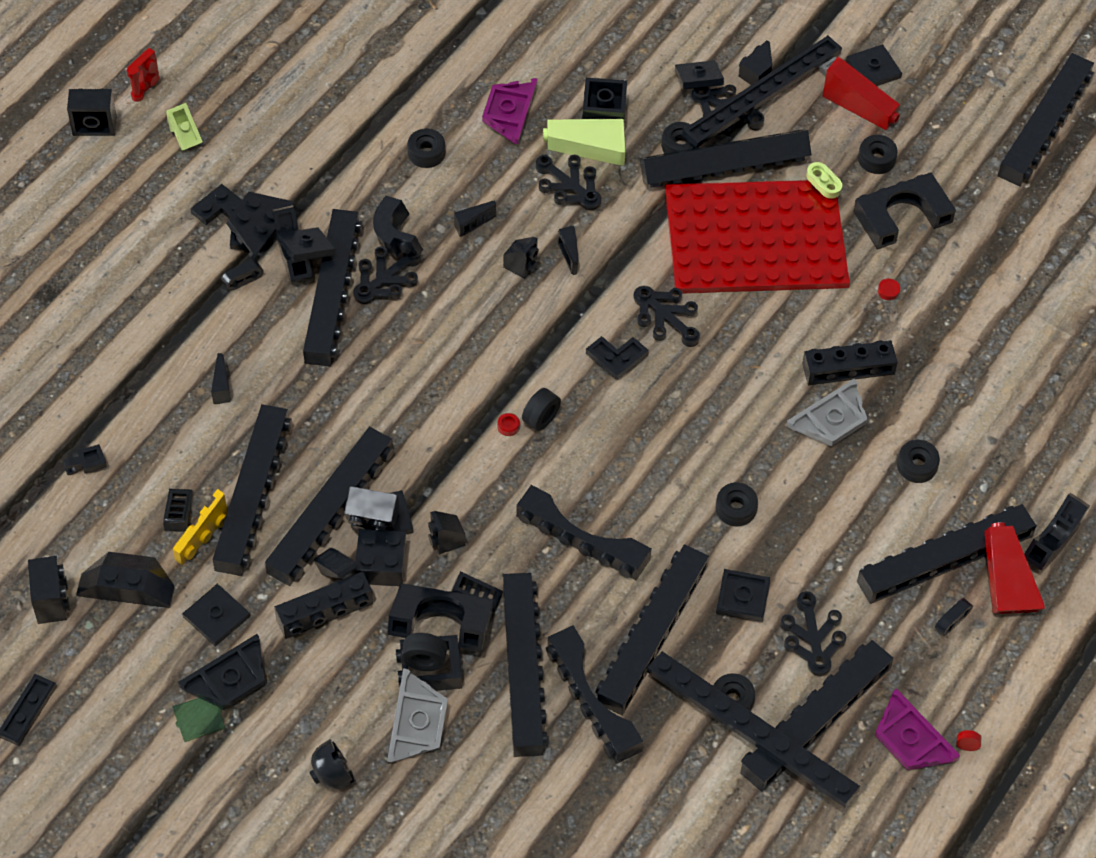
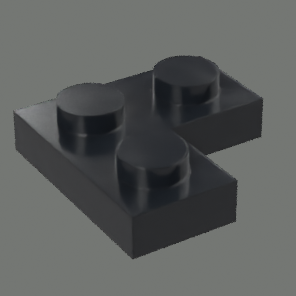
[190,184,242,225]
[586,336,649,380]

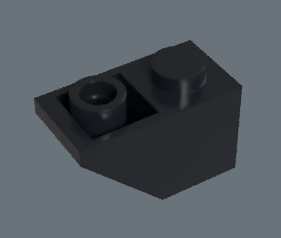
[738,40,772,85]
[503,237,539,279]
[428,511,466,555]

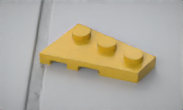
[173,489,228,565]

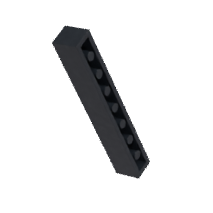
[997,53,1095,187]
[639,129,812,188]
[303,209,362,367]
[213,404,292,576]
[265,426,394,586]
[857,504,1037,604]
[595,544,709,716]
[503,573,548,757]
[740,640,894,792]

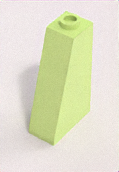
[543,119,625,165]

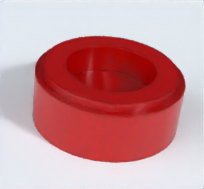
[877,278,900,300]
[497,413,520,436]
[956,730,982,751]

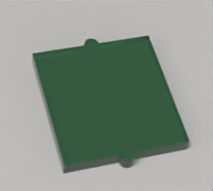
[172,698,225,743]

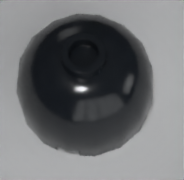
[309,739,356,790]

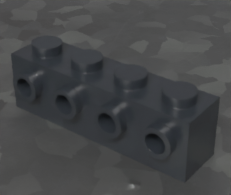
[802,340,898,386]
[274,572,373,639]

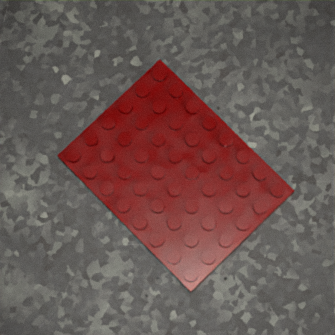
[665,180,850,294]

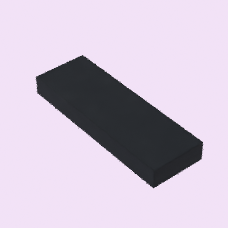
[0,674,57,746]

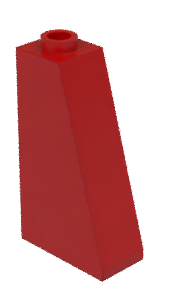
[822,57,900,131]
[985,522,1045,615]

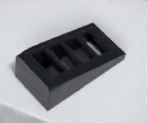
[454,200,496,237]
[557,226,578,275]
[211,353,231,405]
[163,489,193,532]
[314,548,358,579]
[450,571,503,612]

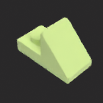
[166,103,203,151]

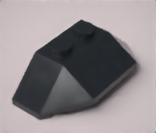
[76,552,175,608]

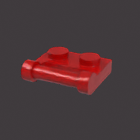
[126,48,160,102]

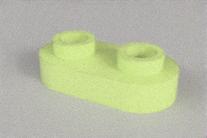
[806,162,842,198]

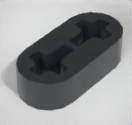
[221,260,264,291]
[935,598,973,636]

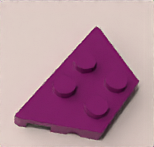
[482,78,538,145]
[875,688,960,771]

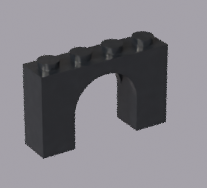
[853,172,956,250]
[387,583,494,651]

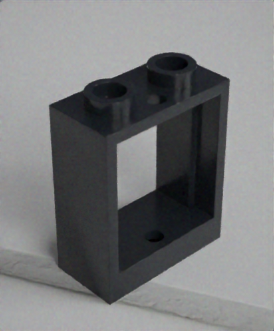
[396,635,462,691]

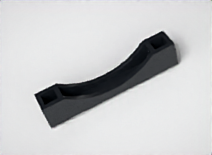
[516,485,652,581]
[546,625,643,764]

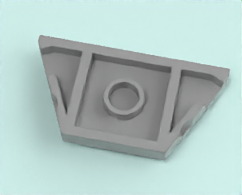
[786,379,867,446]
[387,668,448,763]

